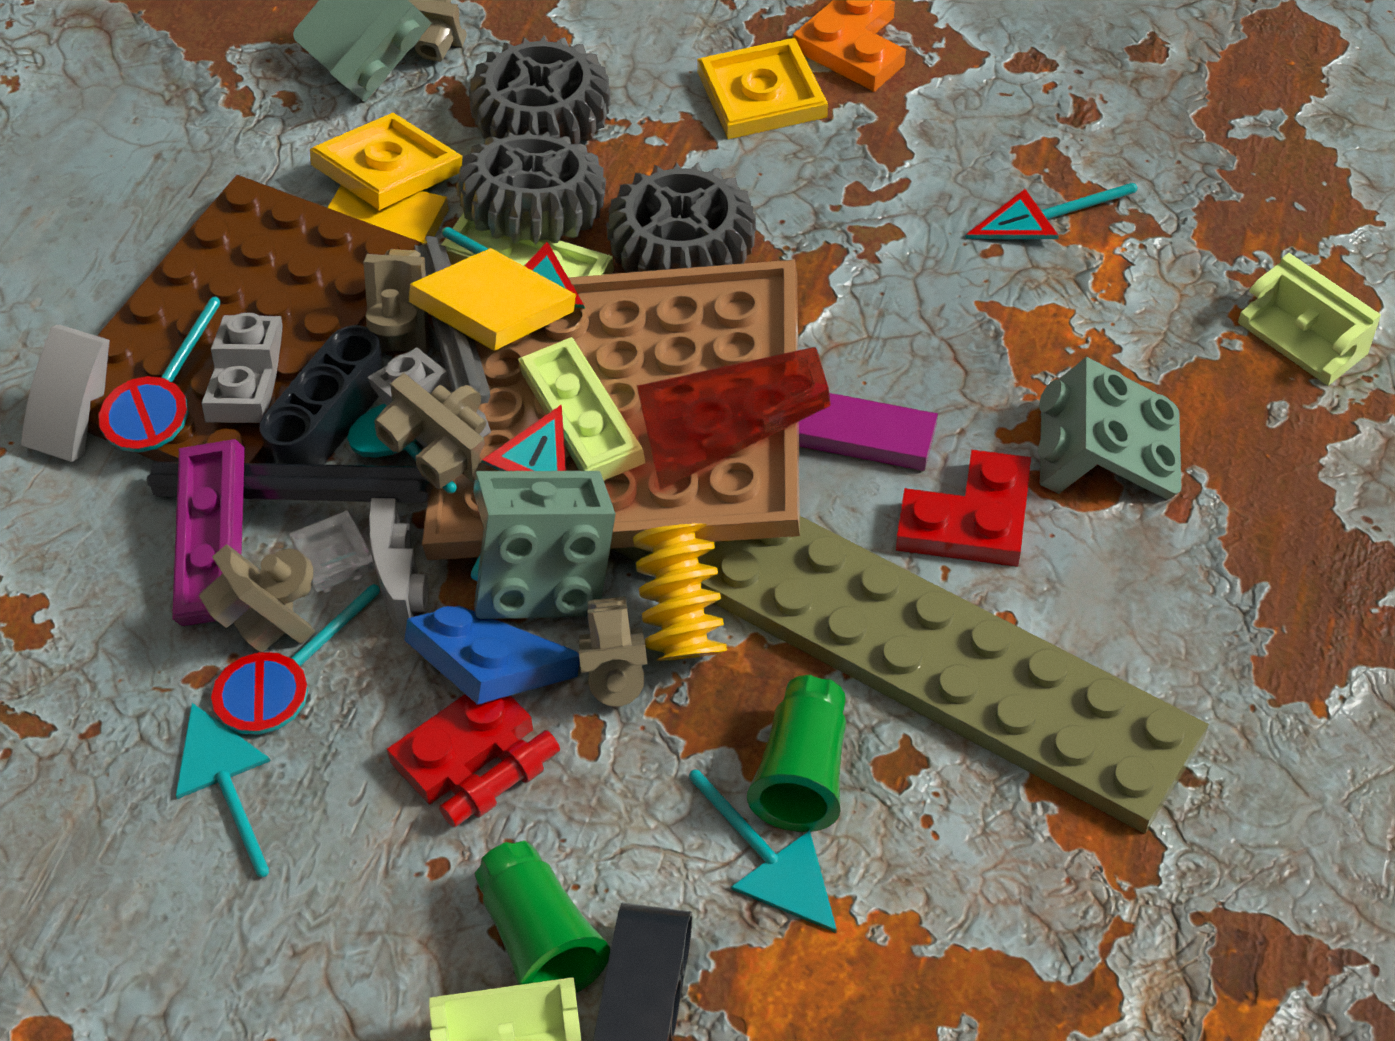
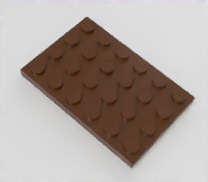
[87,175,422,463]

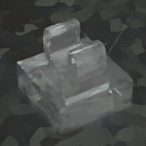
[290,510,375,593]

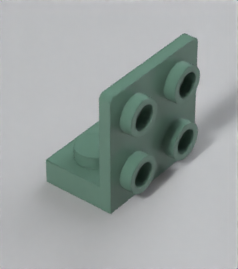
[473,471,616,619]

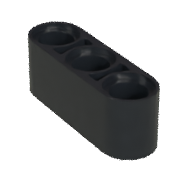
[260,325,384,465]
[593,902,692,1041]

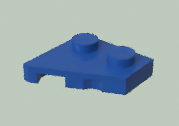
[404,606,580,705]

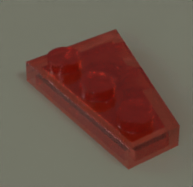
[637,347,831,490]

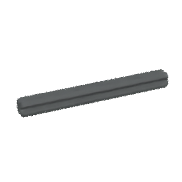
[414,236,491,404]

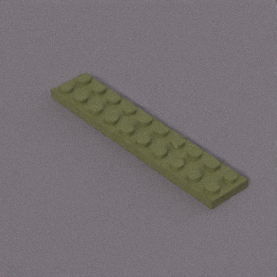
[611,516,1209,834]

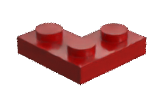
[896,449,1031,567]

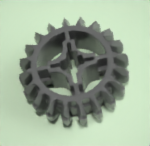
[469,35,611,145]
[457,131,606,245]
[606,161,756,273]

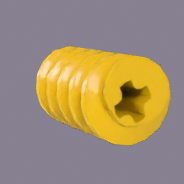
[633,523,727,661]

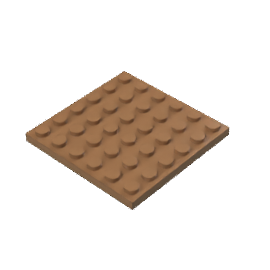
[422,260,800,560]

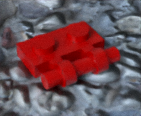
[387,694,560,828]

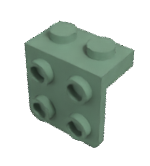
[293,0,432,102]
[1038,356,1181,499]

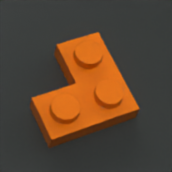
[793,0,906,92]

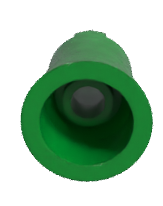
[746,674,846,832]
[474,840,610,993]

